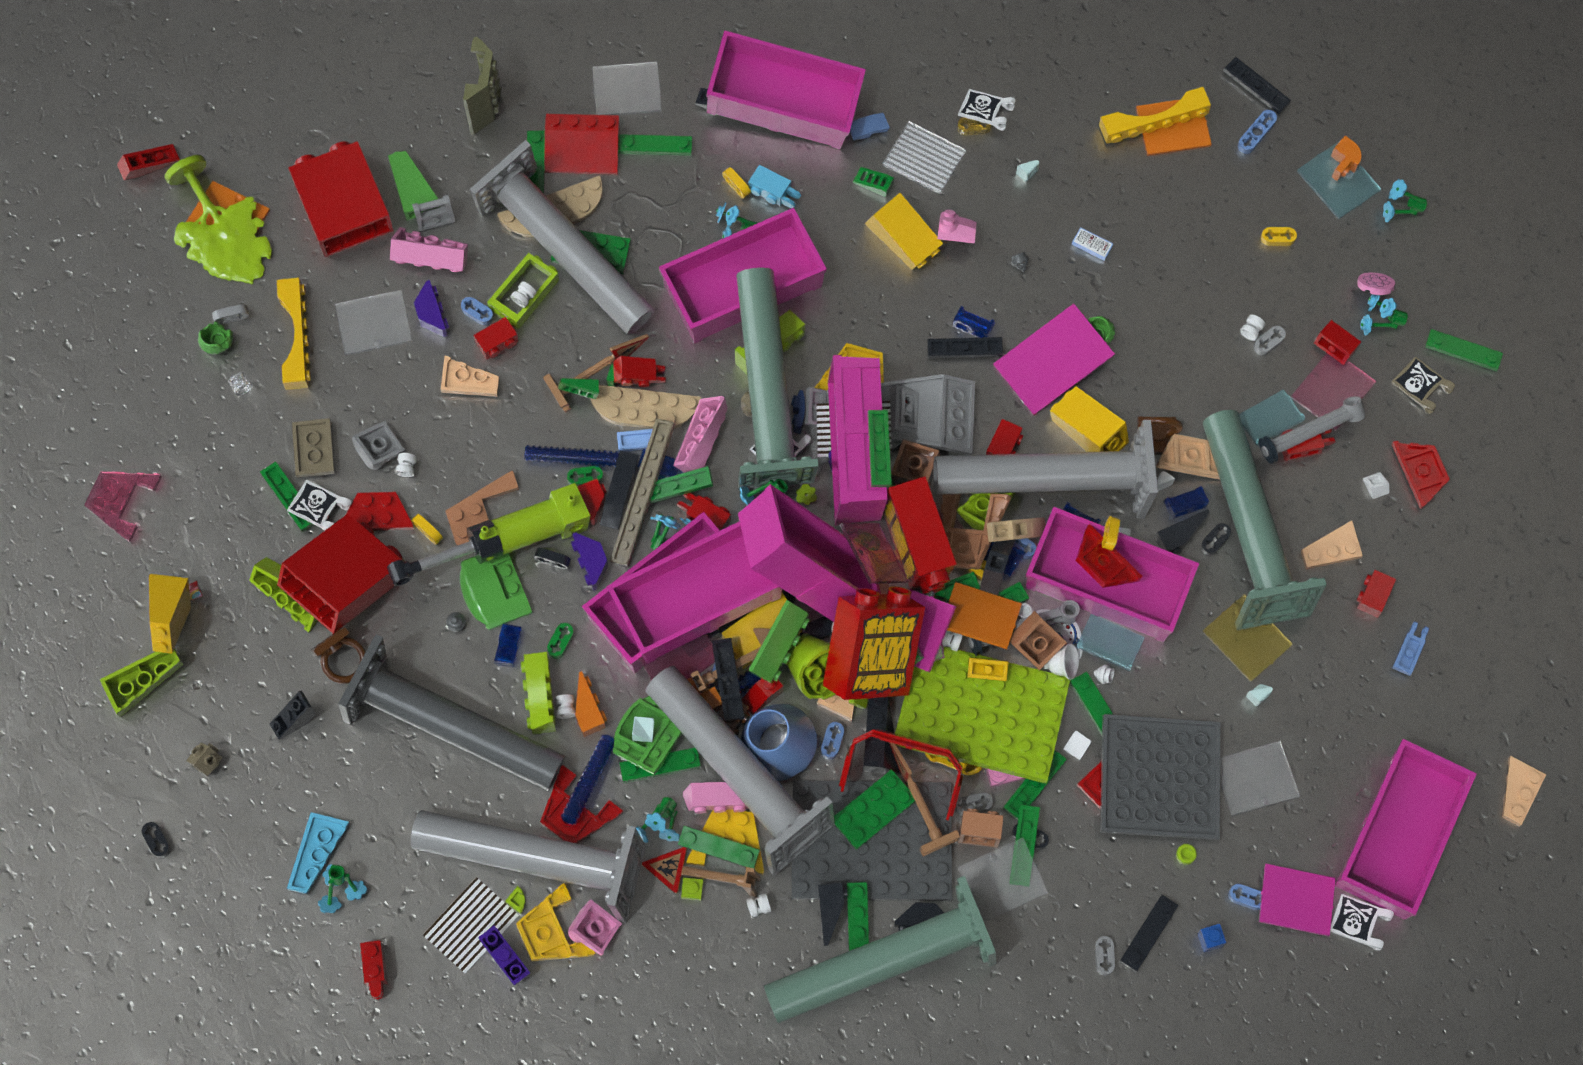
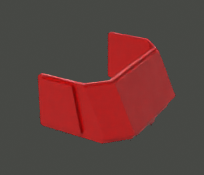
[839,728,964,821]

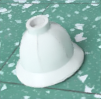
[1044,643,1079,680]

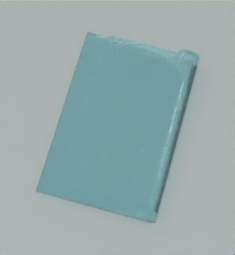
[1239,389,1305,446]
[1076,614,1144,671]

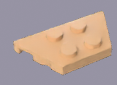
[1156,434,1220,480]

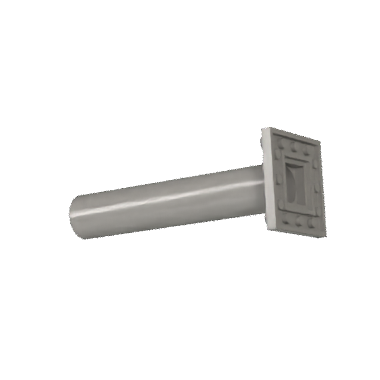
[470,140,655,335]
[933,420,1158,519]
[646,666,835,876]
[411,810,646,923]

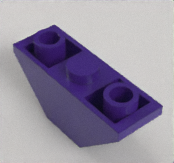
[414,280,449,337]
[570,533,608,591]
[478,926,531,986]

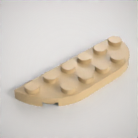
[497,175,603,237]
[590,385,701,429]

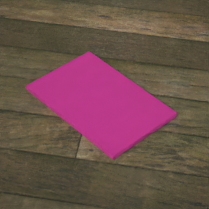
[993,303,1115,415]

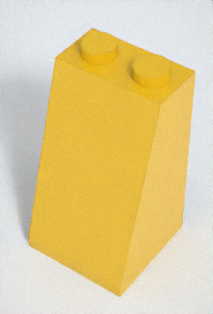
[865,193,943,270]
[1050,386,1129,452]
[149,574,191,654]
[722,593,802,669]

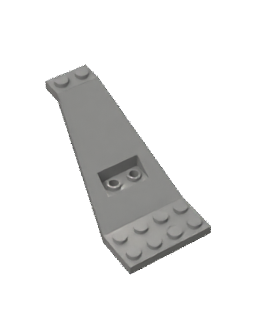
[804,374,975,455]

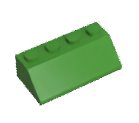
[749,600,810,684]

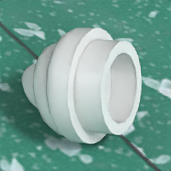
[1094,665,1115,684]

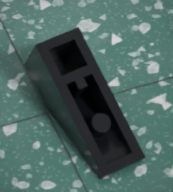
[1155,509,1210,555]
[818,882,848,946]

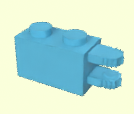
[748,165,801,208]

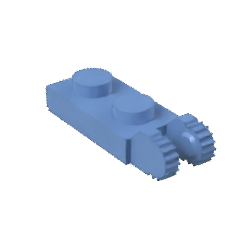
[1392,621,1429,676]

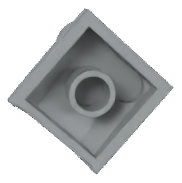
[352,421,406,470]

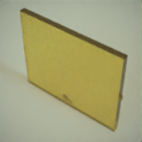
[1202,595,1293,682]

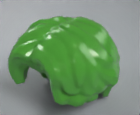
[1088,316,1115,345]
[198,322,233,355]

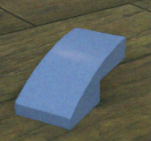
[850,113,890,140]

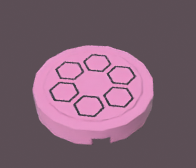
[1357,272,1395,295]

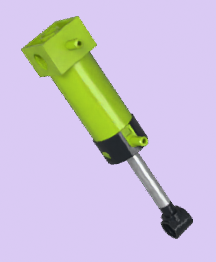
[387,483,590,586]

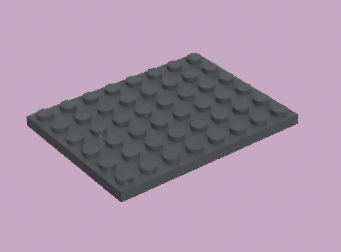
[792,780,952,901]

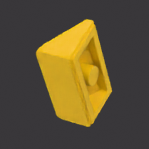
[967,657,1008,681]

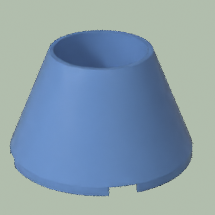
[740,704,817,781]

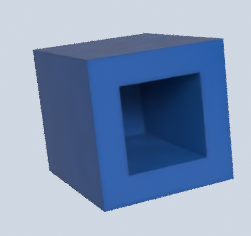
[1197,924,1227,953]

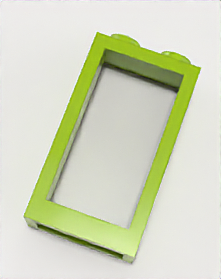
[487,253,559,330]

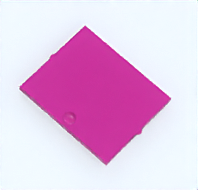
[909,589,956,672]
[1259,864,1335,937]

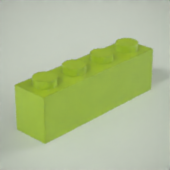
[956,493,1015,530]
[249,557,318,633]
[521,652,556,735]

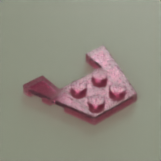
[84,471,162,543]

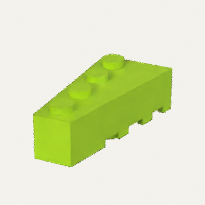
[735,310,805,375]
[99,648,184,718]

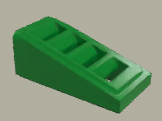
[853,167,894,197]
[558,378,599,399]

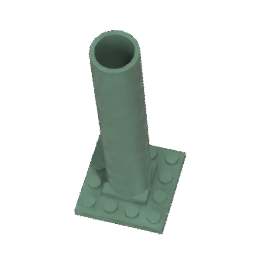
[736,268,818,490]
[1203,410,1327,630]
[764,876,997,1023]

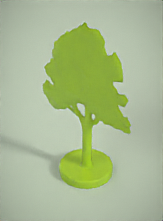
[165,155,272,284]

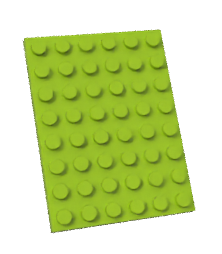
[895,646,1070,784]

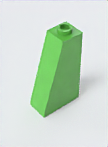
[388,151,441,221]

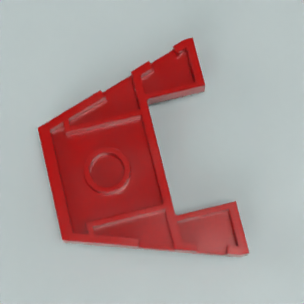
[540,765,623,844]

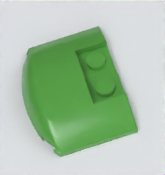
[460,553,532,630]
[613,696,682,775]

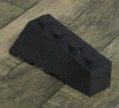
[863,697,901,775]

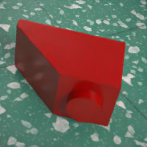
[577,478,607,526]
[741,679,783,715]

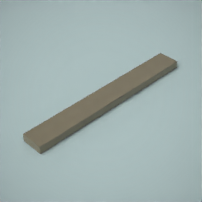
[610,418,675,567]

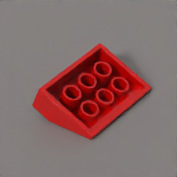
[544,114,620,175]

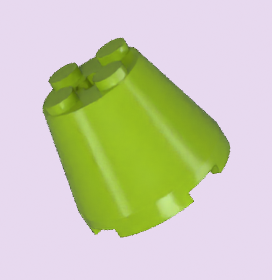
[787,633,835,700]

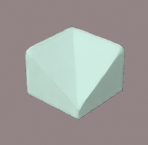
[1016,160,1040,182]
[1246,684,1273,706]
[632,717,655,742]

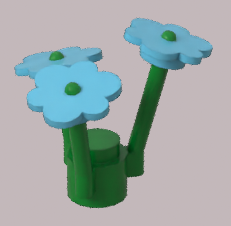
[1383,179,1427,222]
[631,797,680,843]

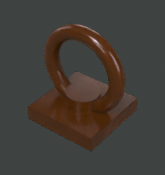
[1137,416,1183,455]
[311,627,366,684]

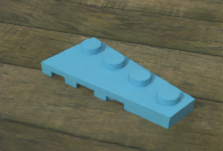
[287,812,350,895]

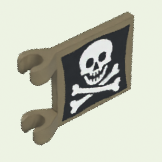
[1391,356,1455,414]

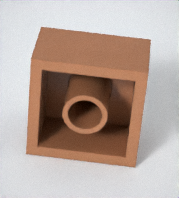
[891,439,940,487]
[1010,611,1067,670]
[958,809,1003,848]

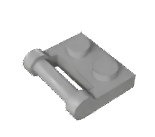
[412,195,455,231]

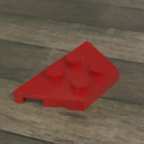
[1391,441,1450,509]
[346,492,414,531]
[1075,524,1143,588]

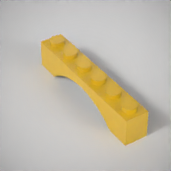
[1099,87,1211,144]
[277,278,311,390]

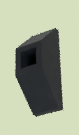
[979,540,1016,596]
[269,690,316,740]
[894,902,944,931]

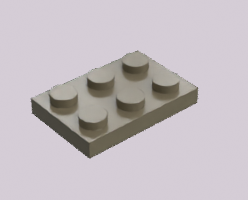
[292,418,335,478]

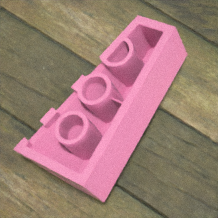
[390,227,468,272]
[673,396,728,473]
[683,782,749,814]

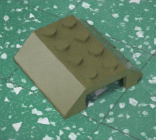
[463,36,502,135]

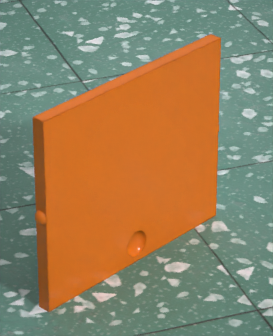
[1136,100,1212,156]
[186,181,270,233]
[947,582,1022,649]

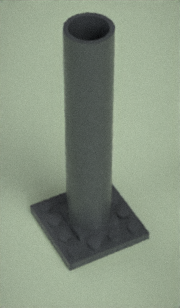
[338,634,565,791]

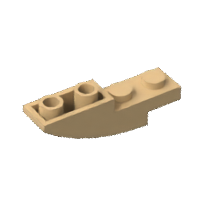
[987,517,1046,542]

